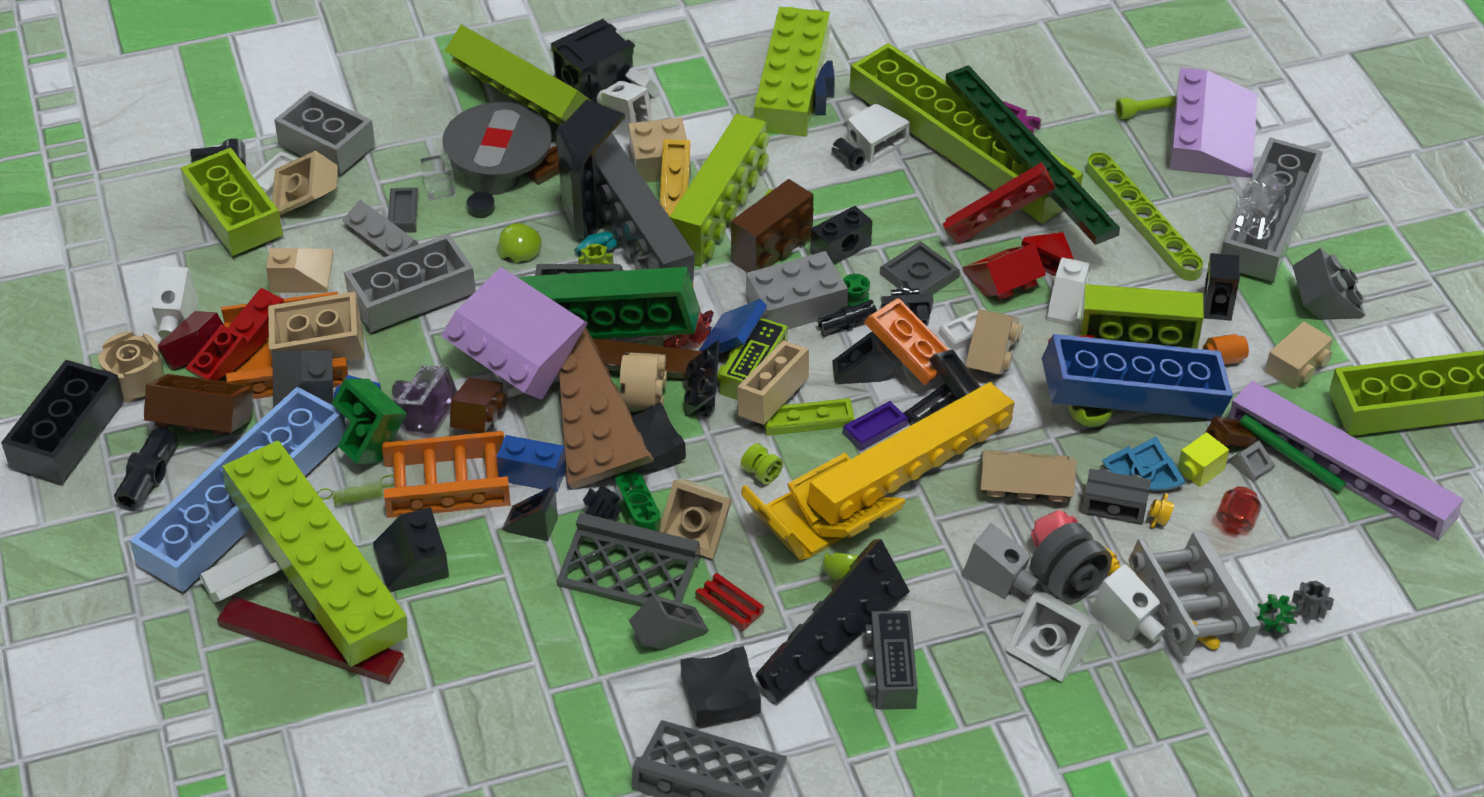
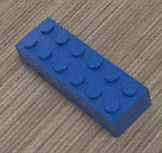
[1041,334,1233,419]

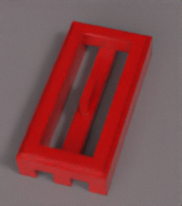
[695,573,764,631]

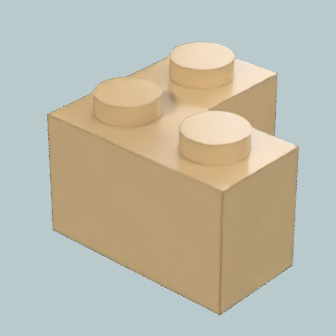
[965,309,1023,375]

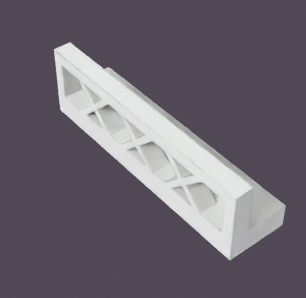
[199,542,281,603]

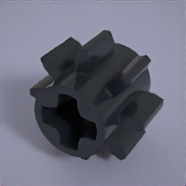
[582,486,622,521]

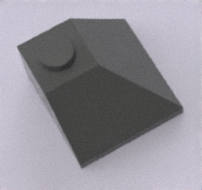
[272,350,334,408]

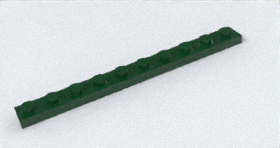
[945,65,1120,245]

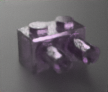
[392,365,457,433]

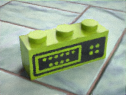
[717,318,788,400]

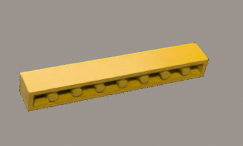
[807,382,1015,525]

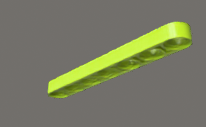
[1086,152,1203,281]

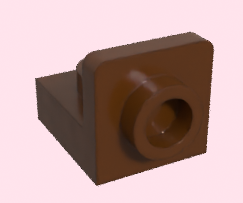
[1204,416,1257,448]

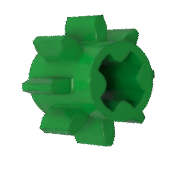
[1256,594,1298,633]

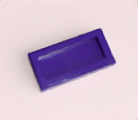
[842,401,909,451]

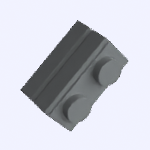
[1082,469,1151,524]

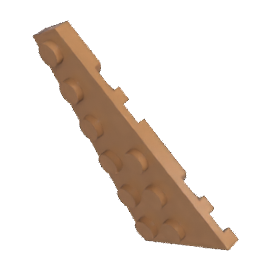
[559,327,654,489]

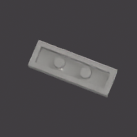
[342,200,419,256]

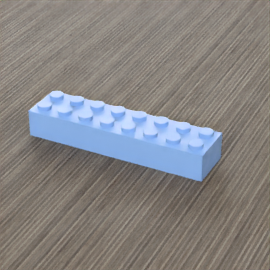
[129,387,346,592]

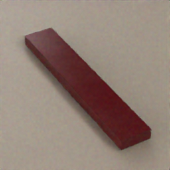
[217,596,405,684]

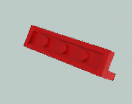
[942,162,1055,244]

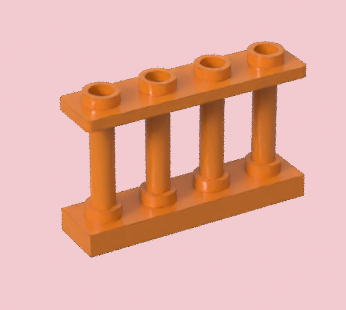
[382,431,511,518]

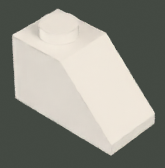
[1046,257,1090,326]

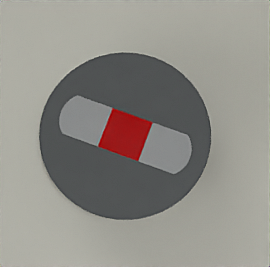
[442,102,551,195]

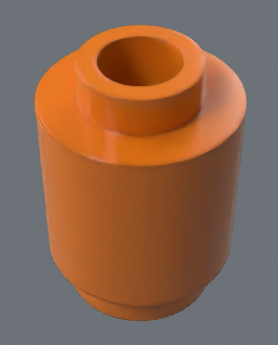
[1202,334,1249,365]

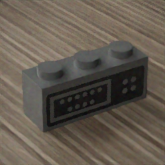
[865,610,918,710]

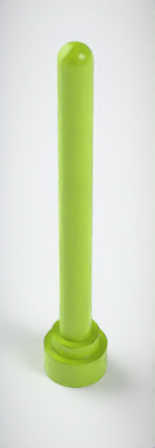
[1115,96,1176,120]

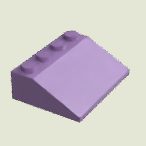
[1170,67,1258,178]
[441,267,588,400]

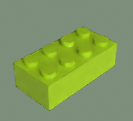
[180,148,283,256]
[1079,284,1204,349]

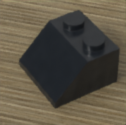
[373,507,449,592]

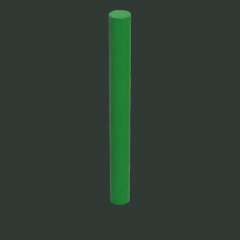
[1239,414,1347,493]

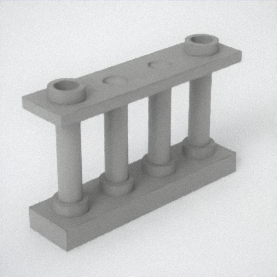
[1128,531,1261,656]

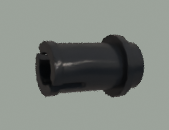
[832,138,866,168]

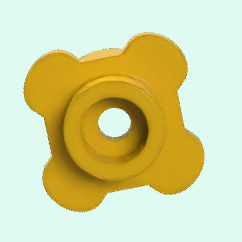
[1148,493,1174,528]

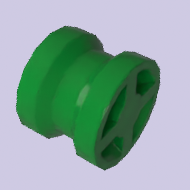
[843,273,870,307]

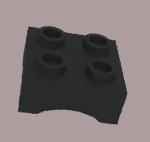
[627,402,686,475]
[680,646,761,727]

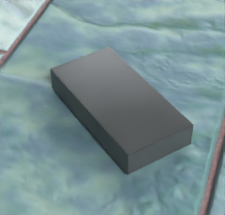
[388,187,419,233]

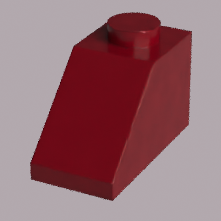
[158,311,224,370]

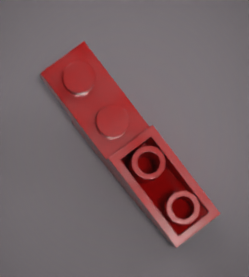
[186,288,285,380]

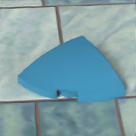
[1102,436,1186,491]

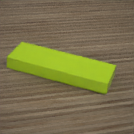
[764,398,855,436]

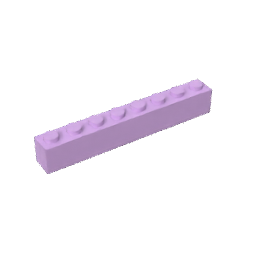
[1229,381,1464,541]

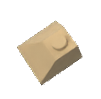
[272,151,338,215]
[266,248,334,293]
[658,479,732,559]

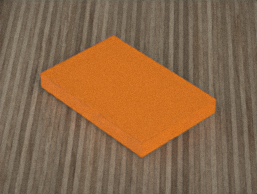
[864,298,949,386]

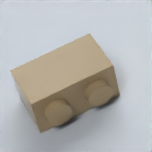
[1265,322,1333,390]

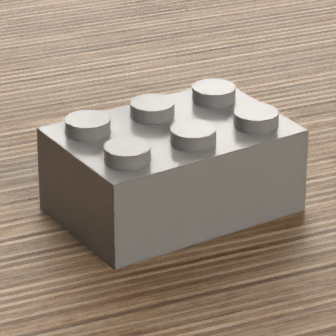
[274,91,375,175]
[746,251,848,329]

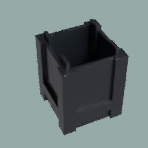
[551,19,635,103]

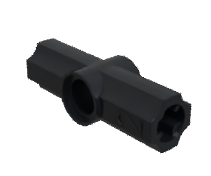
[114,427,178,511]

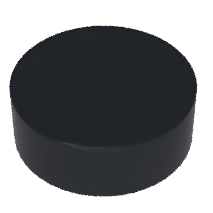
[467,192,495,218]

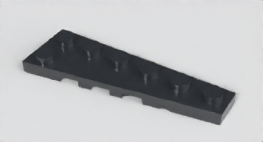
[755,539,910,702]

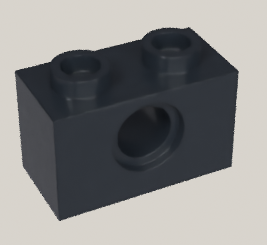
[810,206,873,265]
[1203,253,1240,321]

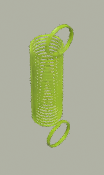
[317,475,394,506]

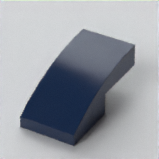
[815,60,835,116]

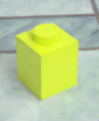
[1178,432,1229,487]

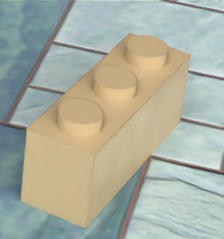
[737,340,809,425]

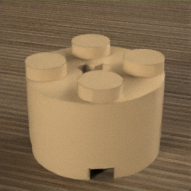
[98,332,164,402]
[620,352,667,413]

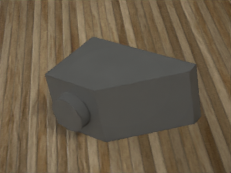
[629,594,709,650]

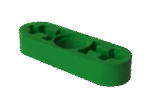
[615,471,661,531]

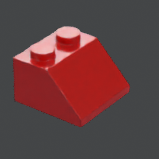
[962,243,1046,299]

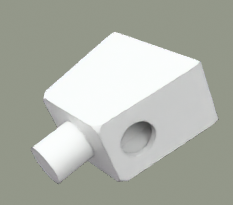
[597,81,653,139]
[845,104,910,164]
[152,266,199,339]
[1090,564,1166,643]

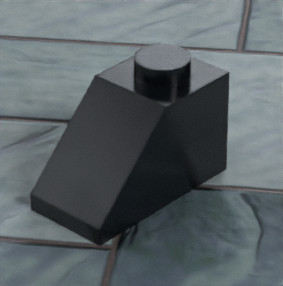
[832,331,902,384]

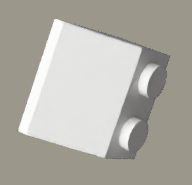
[1006,593,1101,682]

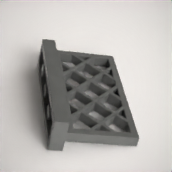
[556,513,701,607]
[632,720,787,797]

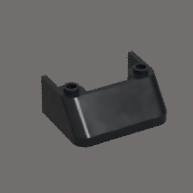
[555,99,625,240]

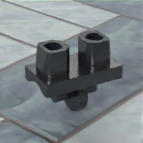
[879,281,934,326]

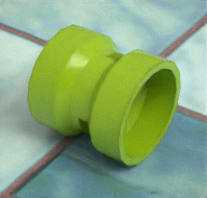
[740,443,783,485]

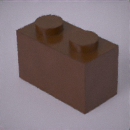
[450,377,507,433]

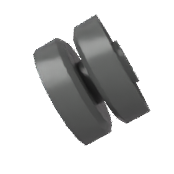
[1029,522,1113,604]

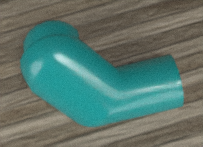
[574,231,617,257]

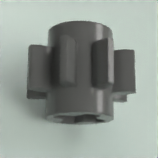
[1291,580,1334,620]

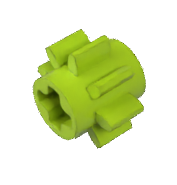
[578,244,613,264]

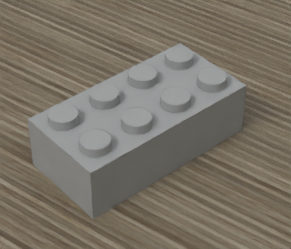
[344,233,476,332]

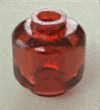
[1216,486,1262,535]

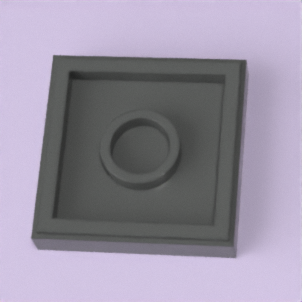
[880,241,960,294]

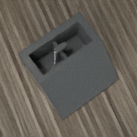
[1293,248,1366,320]

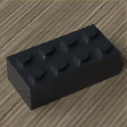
[1,359,124,483]

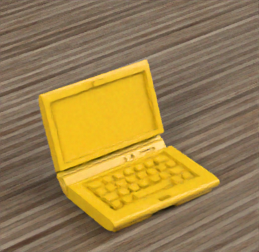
[787,452,905,538]
[741,485,844,560]

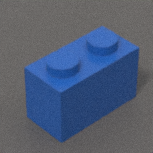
[497,435,566,492]

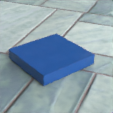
[699,299,767,354]

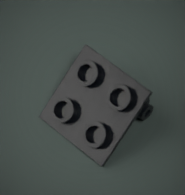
[684,340,720,417]

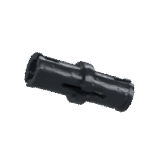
[817,299,877,335]

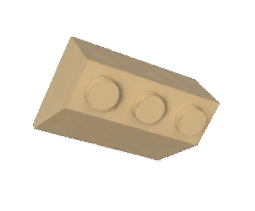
[268,291,365,361]
[980,449,1077,502]

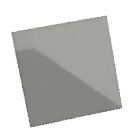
[1228,440,1275,481]

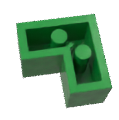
[332,379,407,464]

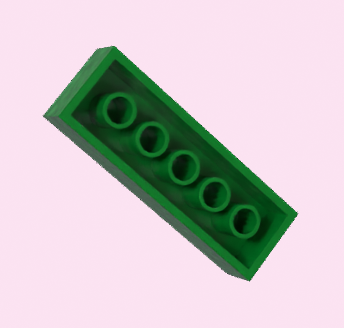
[519,267,700,339]

